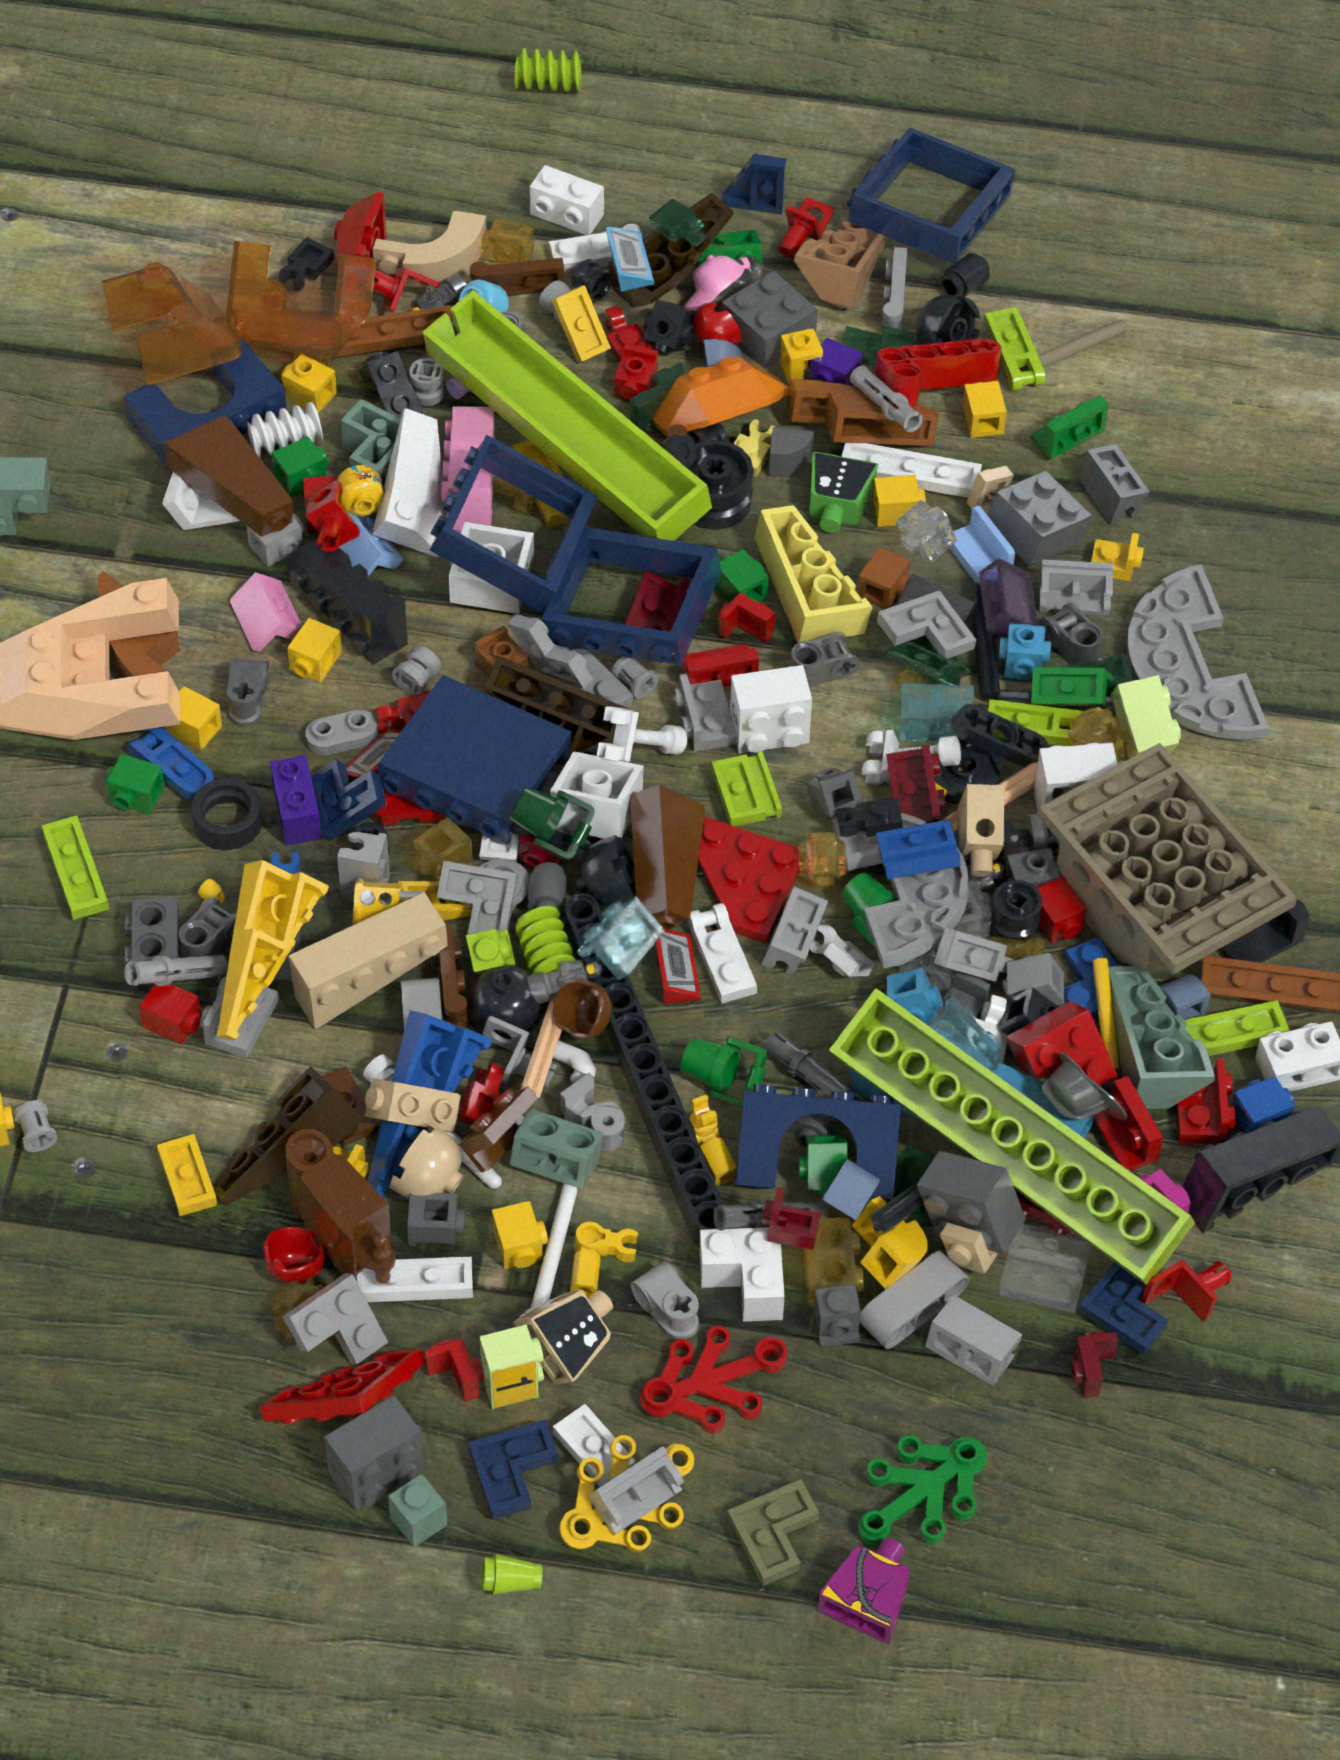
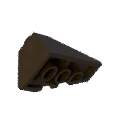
[608,193,734,308]
[213,1066,363,1206]

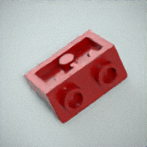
[1176,1059,1235,1143]
[1093,1076,1163,1171]

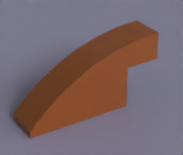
[786,379,939,446]
[97,571,180,678]

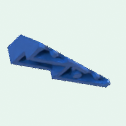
[368,1010,493,1200]

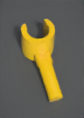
[198,879,225,906]

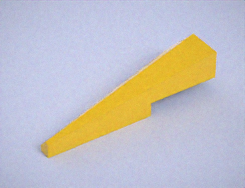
[217,860,329,1040]

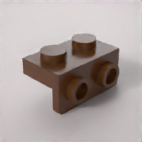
[459,1086,538,1173]

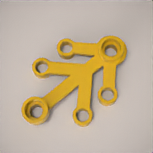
[559,1435,694,1553]

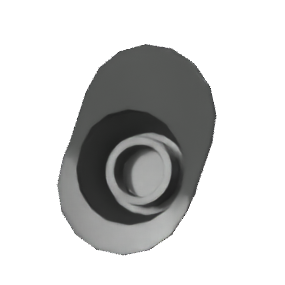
[1041,1052,1127,1120]

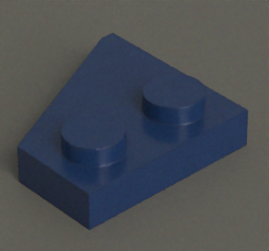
[720,154,787,215]

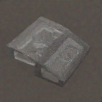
[998,1224,1092,1313]

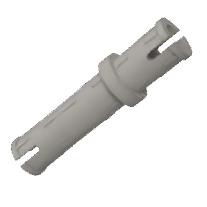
[850,366,923,432]
[124,954,228,986]

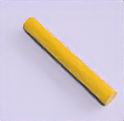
[1093,958,1120,1071]

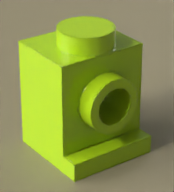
[466,929,516,974]

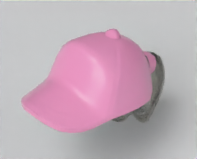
[684,255,765,309]

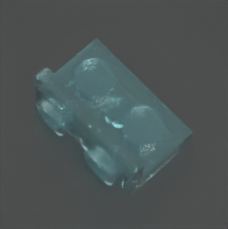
[577,897,665,980]
[925,996,1000,1072]

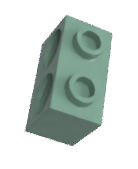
[510,1109,603,1189]

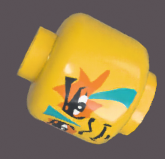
[337,465,385,517]

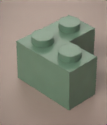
[341,399,400,488]
[0,457,51,536]

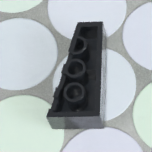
[287,537,408,665]

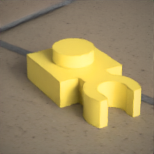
[734,419,775,477]

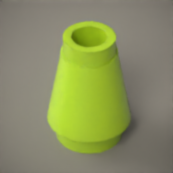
[480,1553,542,1595]

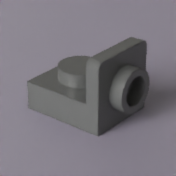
[937,970,990,1038]

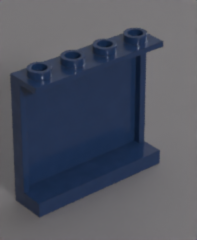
[378,675,571,844]

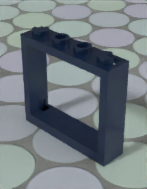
[847,127,1015,264]
[429,435,598,612]
[541,527,721,666]

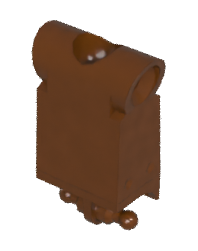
[286,1129,396,1284]

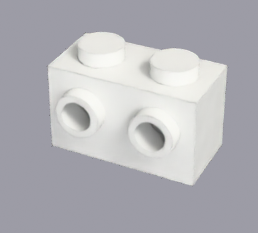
[530,165,604,235]
[1255,1021,1340,1091]

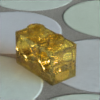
[802,1217,864,1308]

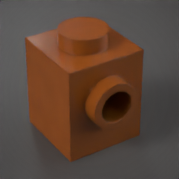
[857,547,911,610]

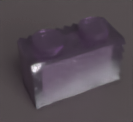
[979,558,1039,638]

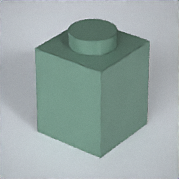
[388,1474,447,1548]

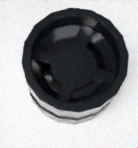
[990,880,1042,949]

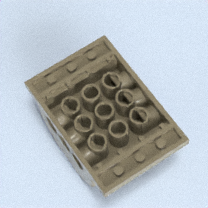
[1038,743,1297,974]

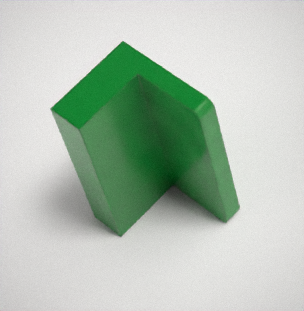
[1031,667,1113,706]

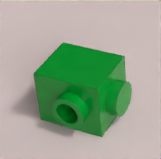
[272,436,329,498]
[715,549,768,603]
[104,754,165,815]
[798,1134,847,1195]

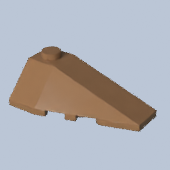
[794,219,889,308]

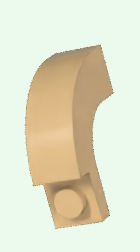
[373,211,487,287]

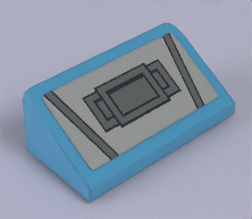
[606,227,654,292]

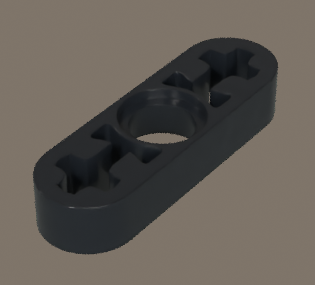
[950,704,1049,767]

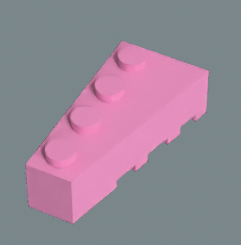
[441,407,495,534]

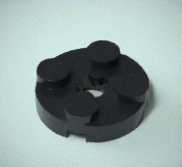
[934,737,1002,804]

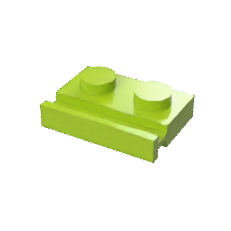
[711,751,782,827]

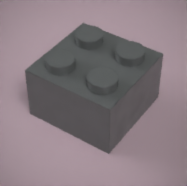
[722,270,818,368]
[987,471,1092,567]
[917,1151,1026,1254]
[325,1395,424,1510]

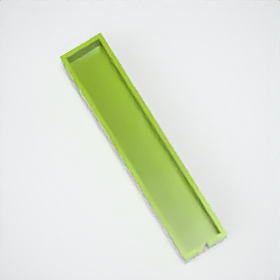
[422,290,712,541]

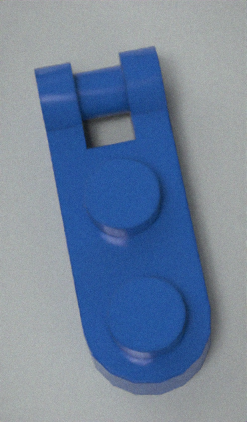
[126,727,214,801]

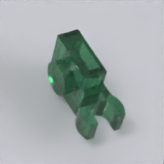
[648,198,707,247]

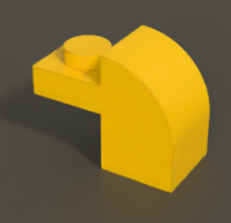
[852,1196,928,1289]

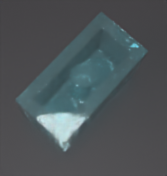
[899,683,974,742]

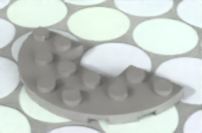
[1126,564,1269,740]
[830,809,969,969]

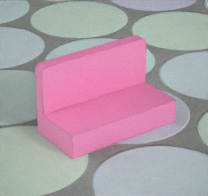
[230,572,302,652]

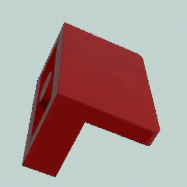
[681,644,759,687]

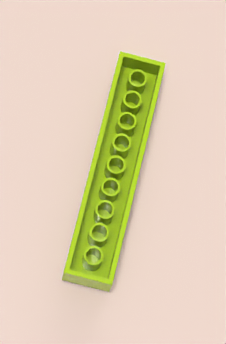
[829,988,1195,1286]

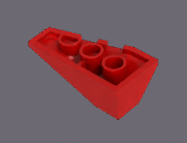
[334,192,387,322]

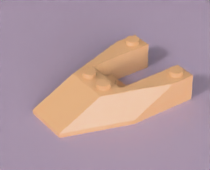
[0,578,180,740]

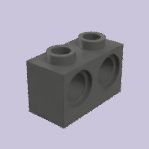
[125,897,180,965]

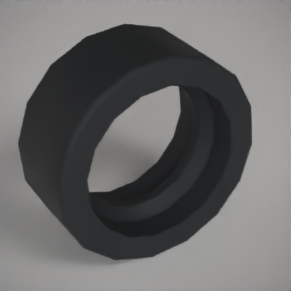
[191,778,263,850]

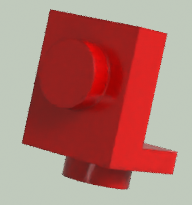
[717,593,775,643]
[424,1338,484,1402]

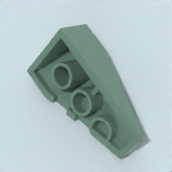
[1109,966,1215,1109]

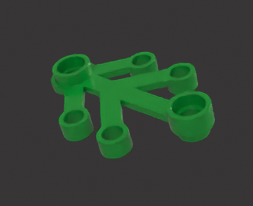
[857,1435,987,1547]

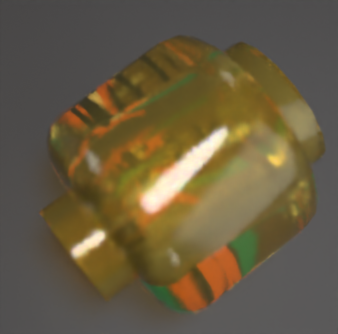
[798,832,847,887]

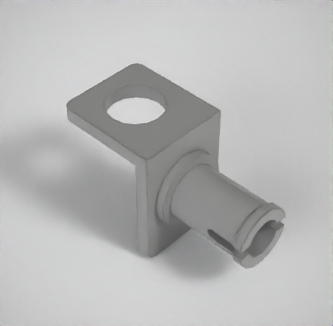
[482,1016,557,1090]

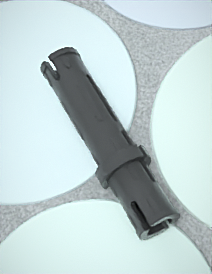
[763,1030,866,1102]
[713,1200,829,1231]

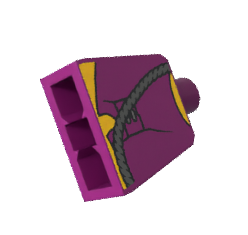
[818,1538,910,1645]

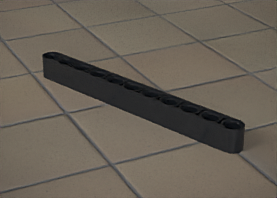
[565,894,724,1248]

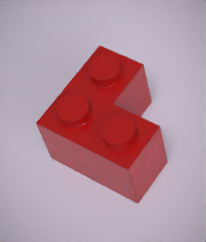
[1006,1000,1118,1086]

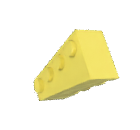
[754,505,872,643]

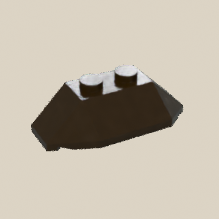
[484,656,629,762]

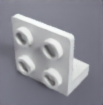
[162,472,240,530]

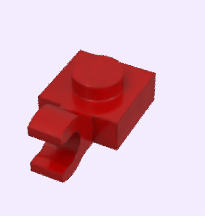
[605,305,652,364]
[376,691,431,734]
[458,1062,504,1125]

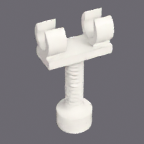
[597,706,687,762]
[862,730,961,785]

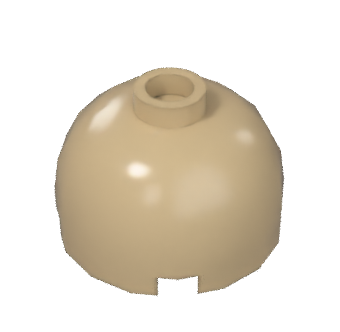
[389,1123,464,1199]

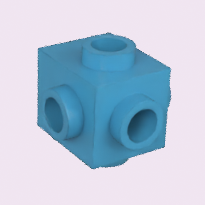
[999,623,1051,680]
[887,967,942,1027]

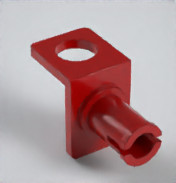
[777,197,835,259]
[358,265,440,313]
[305,480,360,552]
[1141,1259,1232,1321]

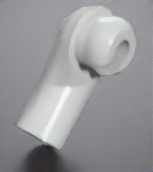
[553,1040,596,1083]

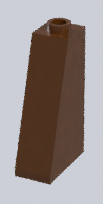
[165,415,293,537]
[630,785,705,930]

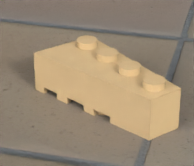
[289,892,448,1030]

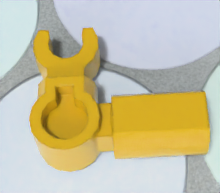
[689,1094,738,1185]
[570,1222,638,1298]

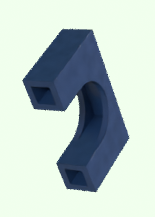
[124,338,287,470]
[736,1084,901,1199]

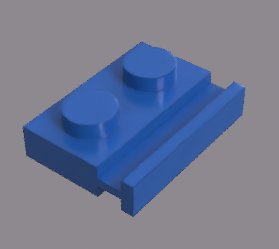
[876,820,961,879]

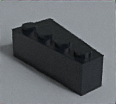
[1182,1106,1340,1234]

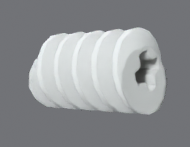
[247,402,323,458]

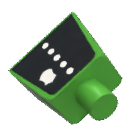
[809,452,878,533]

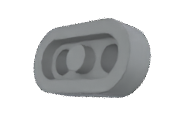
[305,710,378,755]

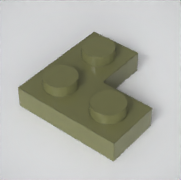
[727,1479,819,1586]

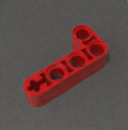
[875,339,1002,407]

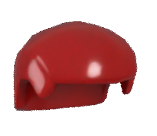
[693,302,742,345]
[264,1226,325,1284]

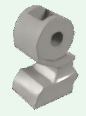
[560,1072,625,1151]

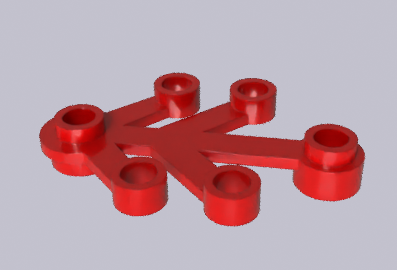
[640,1326,787,1434]

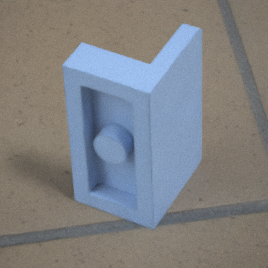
[945,505,1015,588]
[339,513,404,576]

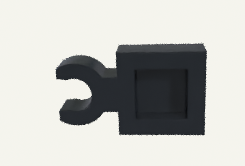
[279,237,335,292]
[837,797,903,837]

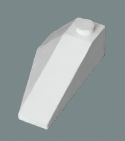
[372,408,446,557]

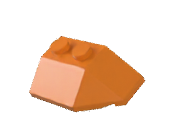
[652,356,789,437]

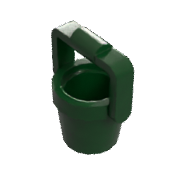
[509,786,595,860]

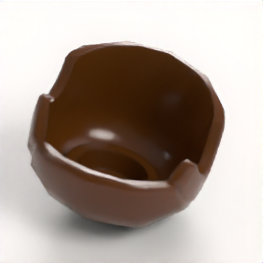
[552,979,612,1039]

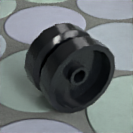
[688,440,754,530]

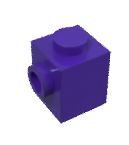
[807,337,863,386]

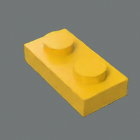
[551,285,611,362]
[157,1134,217,1216]

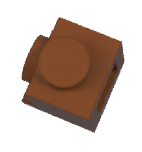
[475,625,529,678]

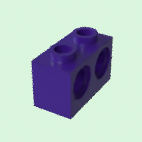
[270,755,322,846]

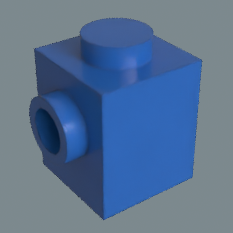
[1232,1076,1295,1134]

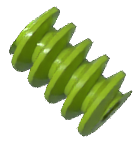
[515,48,581,92]
[515,906,576,975]

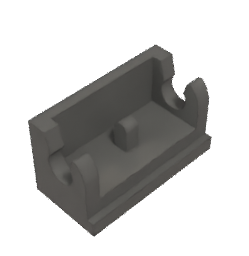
[1077,444,1150,525]

